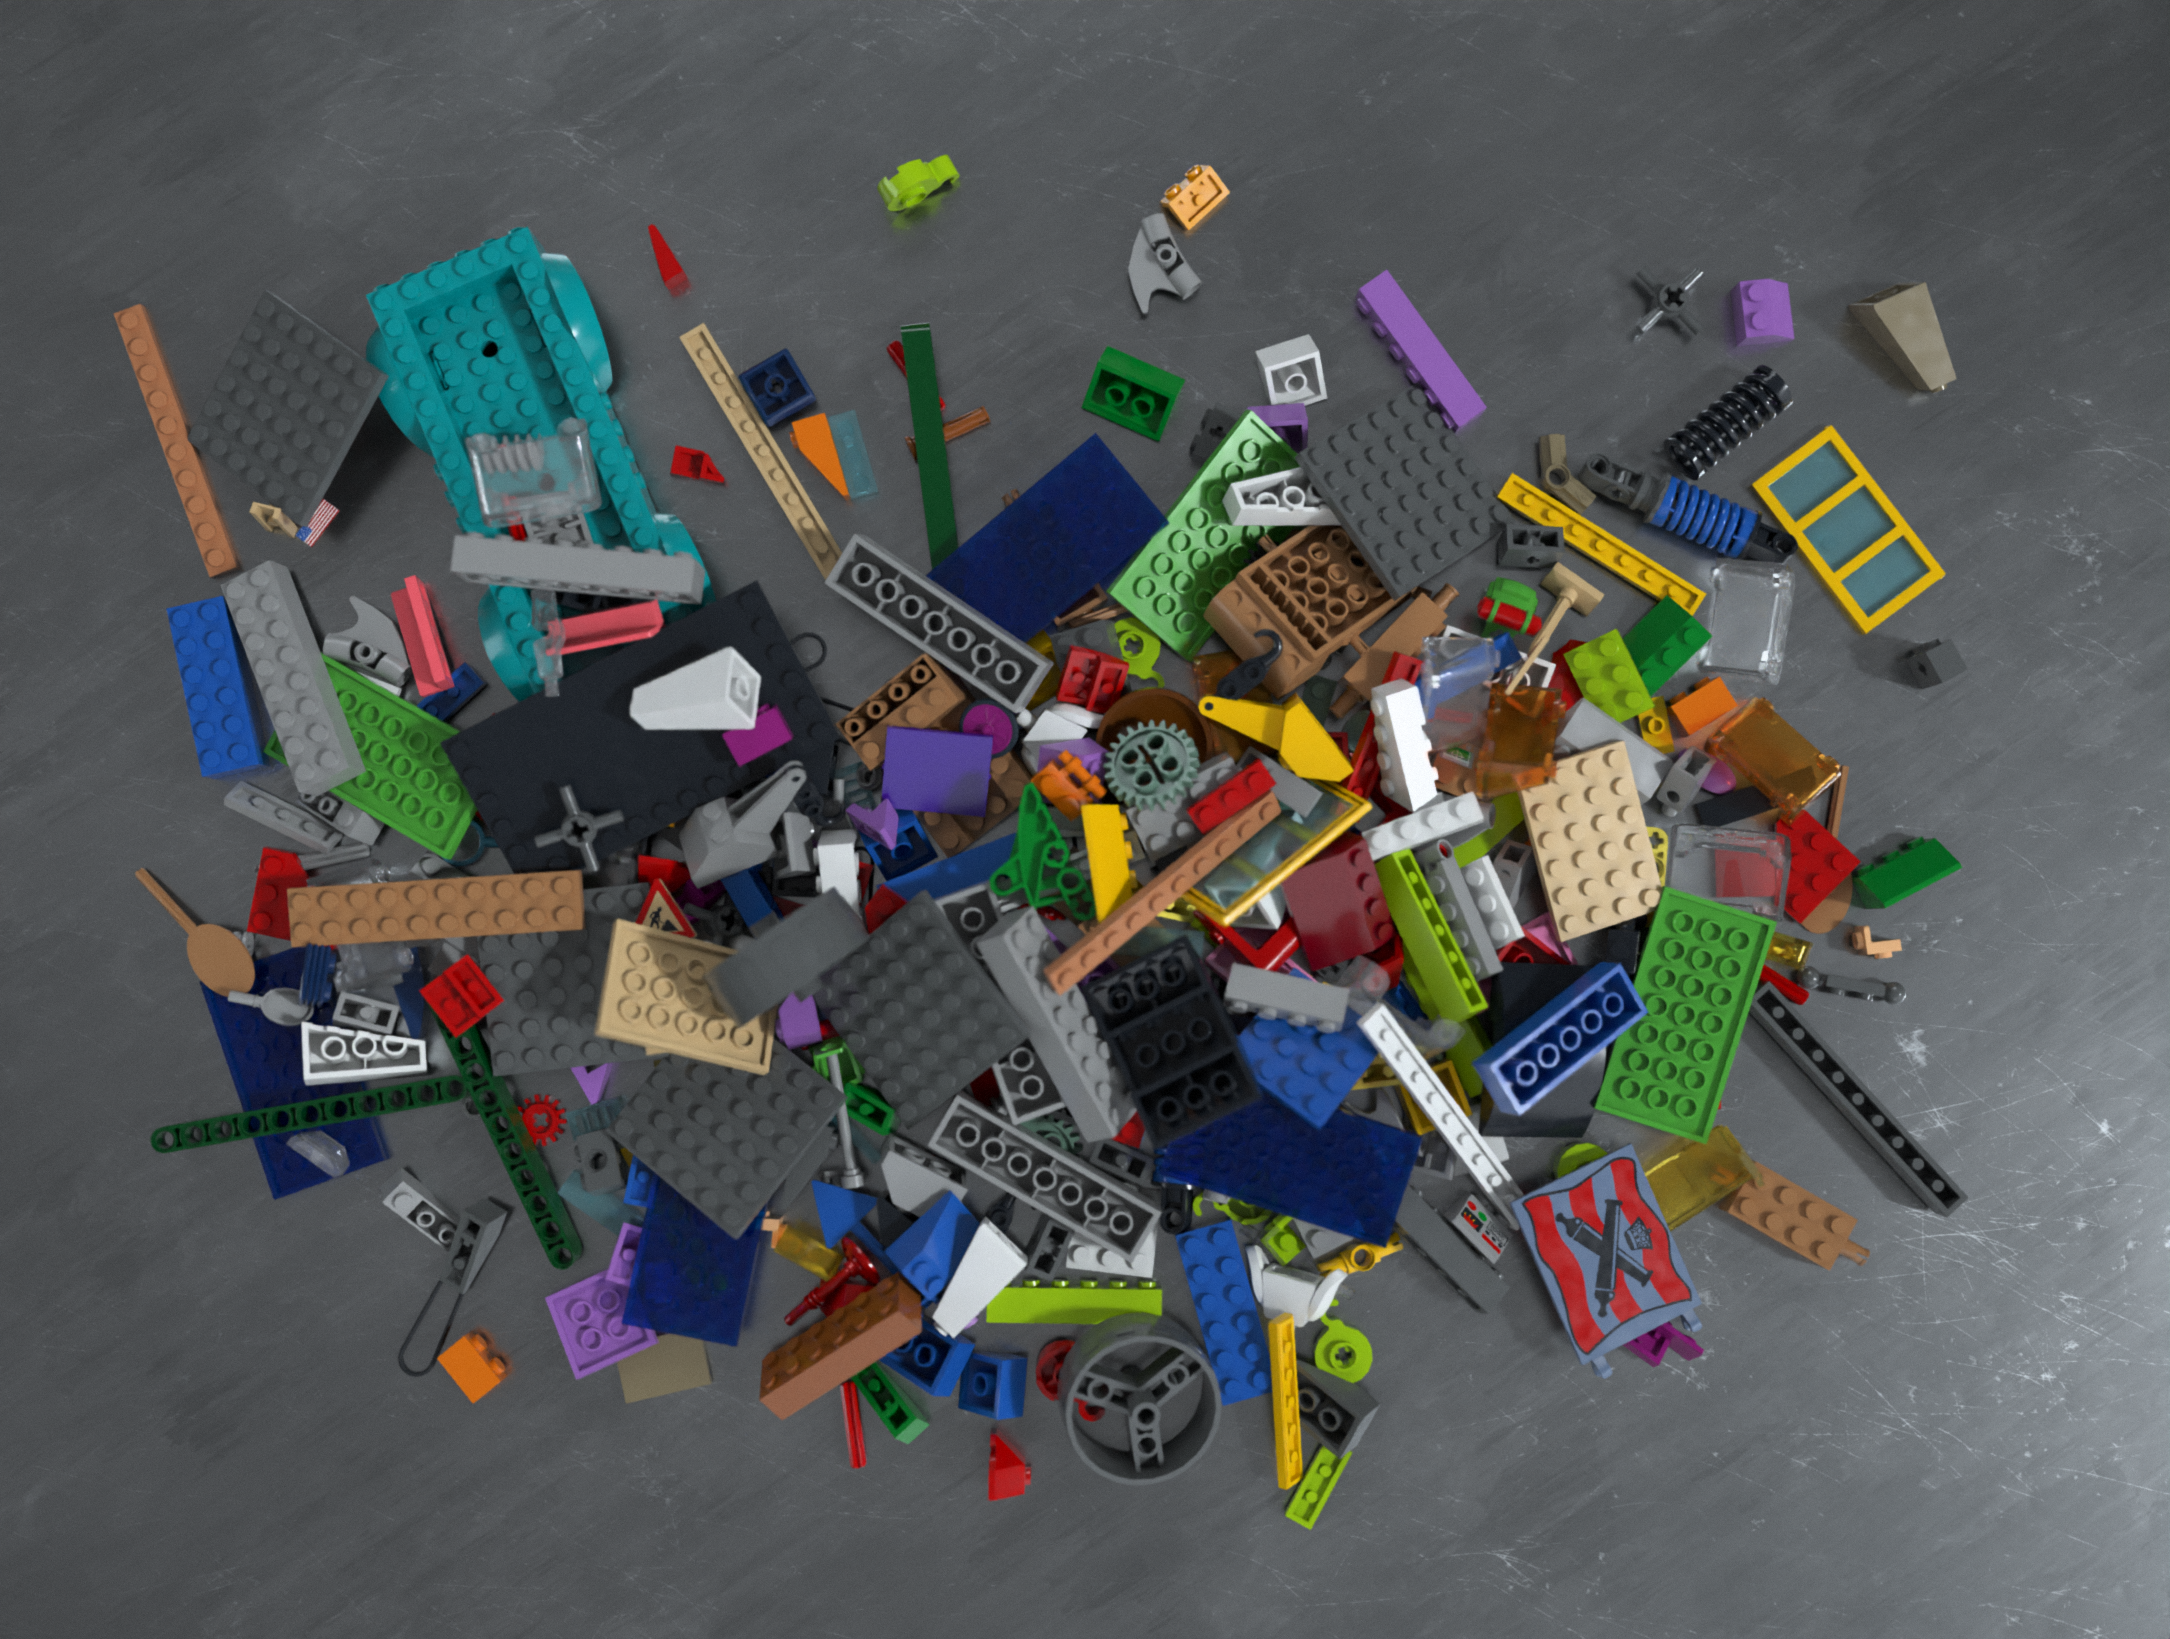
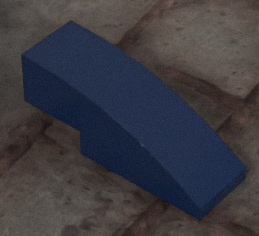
[393,946,432,1040]

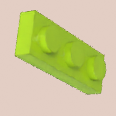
[1284,1444,1352,1530]

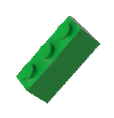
[1081,346,1185,441]
[1622,595,1712,696]
[1852,836,1962,909]

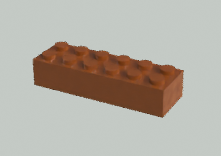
[759,1272,921,1420]

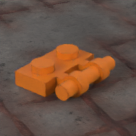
[1031,749,1107,822]

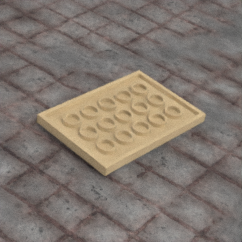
[1513,740,1662,942]
[595,919,778,1075]

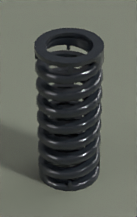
[1664,365,1793,480]

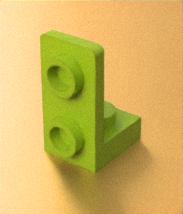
[1260,1208,1306,1267]

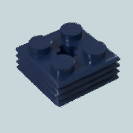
[738,348,816,427]
[298,943,337,1009]

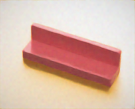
[391,575,455,697]
[546,599,665,657]

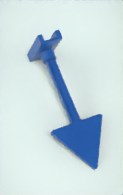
[811,1179,943,1318]

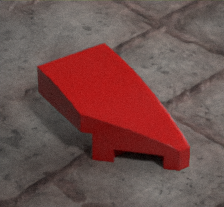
[670,445,724,484]

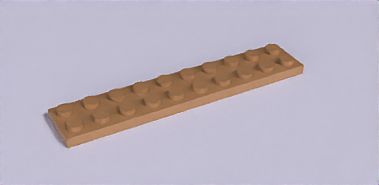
[287,870,586,947]

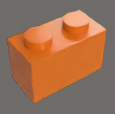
[1666,676,1738,738]
[437,1331,507,1404]

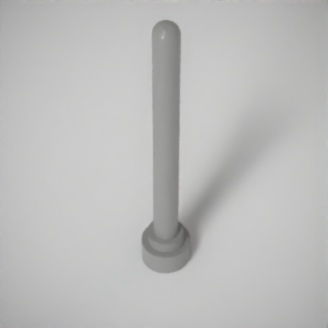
[826,1048,866,1189]

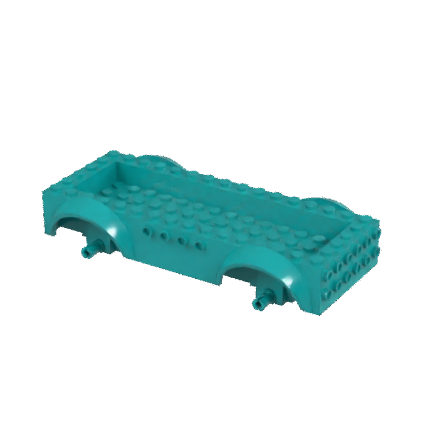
[366,226,716,701]

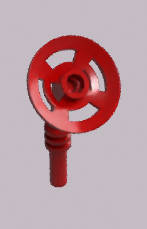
[784,1237,881,1326]

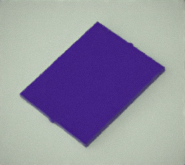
[881,726,993,817]

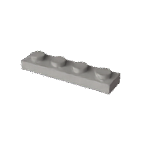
[224,780,343,855]

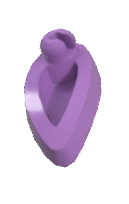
[1678,749,1736,795]

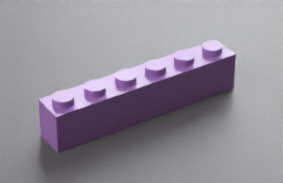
[1356,270,1487,433]

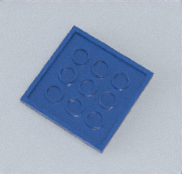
[1239,967,1379,1131]

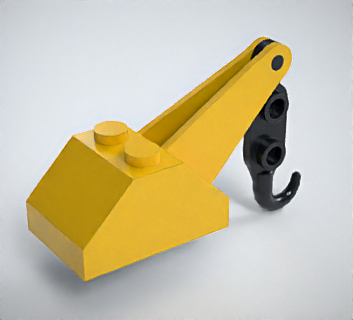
[1198,629,1354,782]

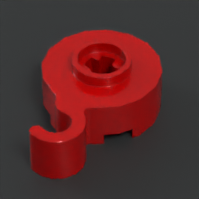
[1036,1340,1105,1422]

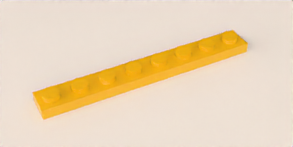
[1496,473,1706,616]

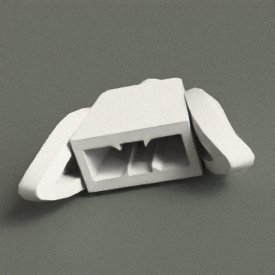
[1016,703,1104,776]
[1245,1245,1348,1330]

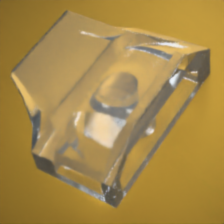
[287,1131,350,1177]

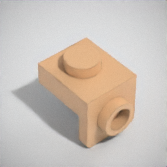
[1852,925,1902,959]
[746,1210,787,1248]

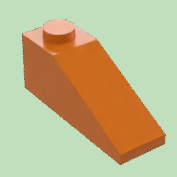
[789,413,851,501]

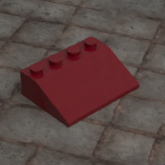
[1279,830,1397,972]

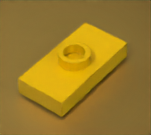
[1636,696,1675,754]

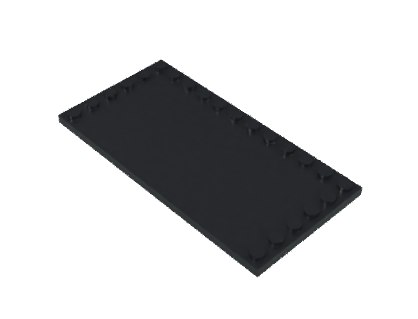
[440,580,841,874]

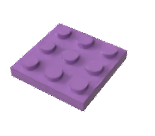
[545,1269,659,1380]

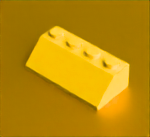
[1081,805,1138,924]

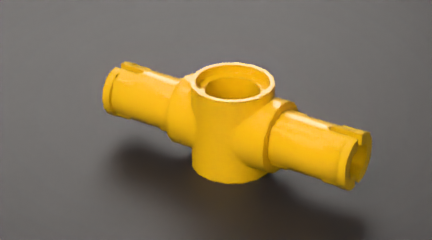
[1316,1232,1403,1278]

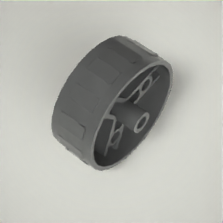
[702,886,871,1029]
[1057,1313,1222,1485]

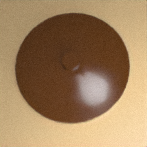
[1096,687,1213,787]

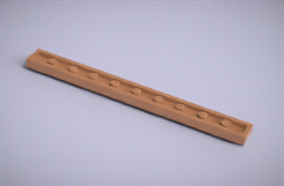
[114,304,240,579]
[1043,789,1282,996]

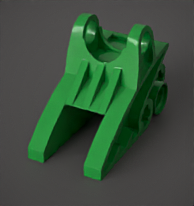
[989,782,1097,920]

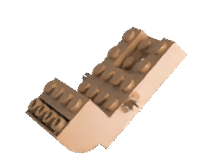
[1203,525,1417,700]
[836,653,1033,858]

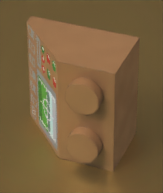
[1430,733,1495,802]

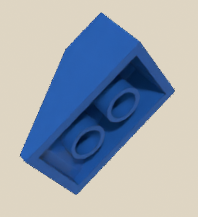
[884,1190,980,1301]
[878,1315,976,1397]

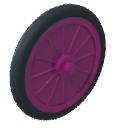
[959,698,1018,759]

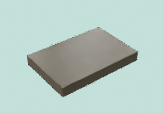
[617,1325,712,1404]

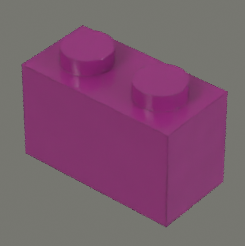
[722,703,794,766]

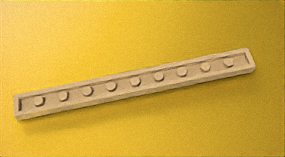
[679,323,842,580]

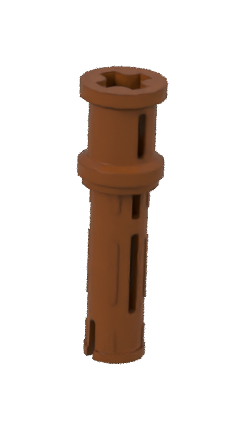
[904,405,991,461]

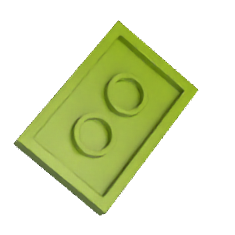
[1563,629,1655,723]

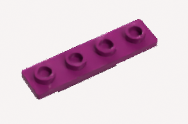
[1623,1321,1704,1368]

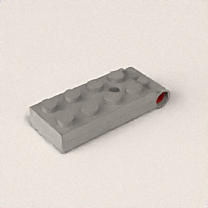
[1413,839,1503,982]

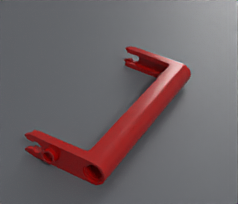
[1192,752,1413,972]

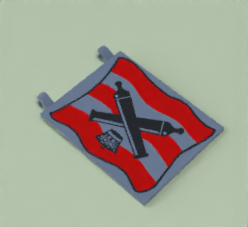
[1509,1143,1702,1379]

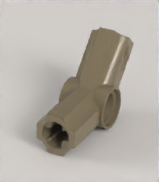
[1539,434,1597,515]

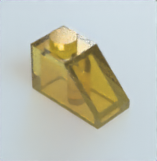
[1765,931,1813,971]
[774,1225,844,1282]

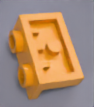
[1160,165,1230,230]

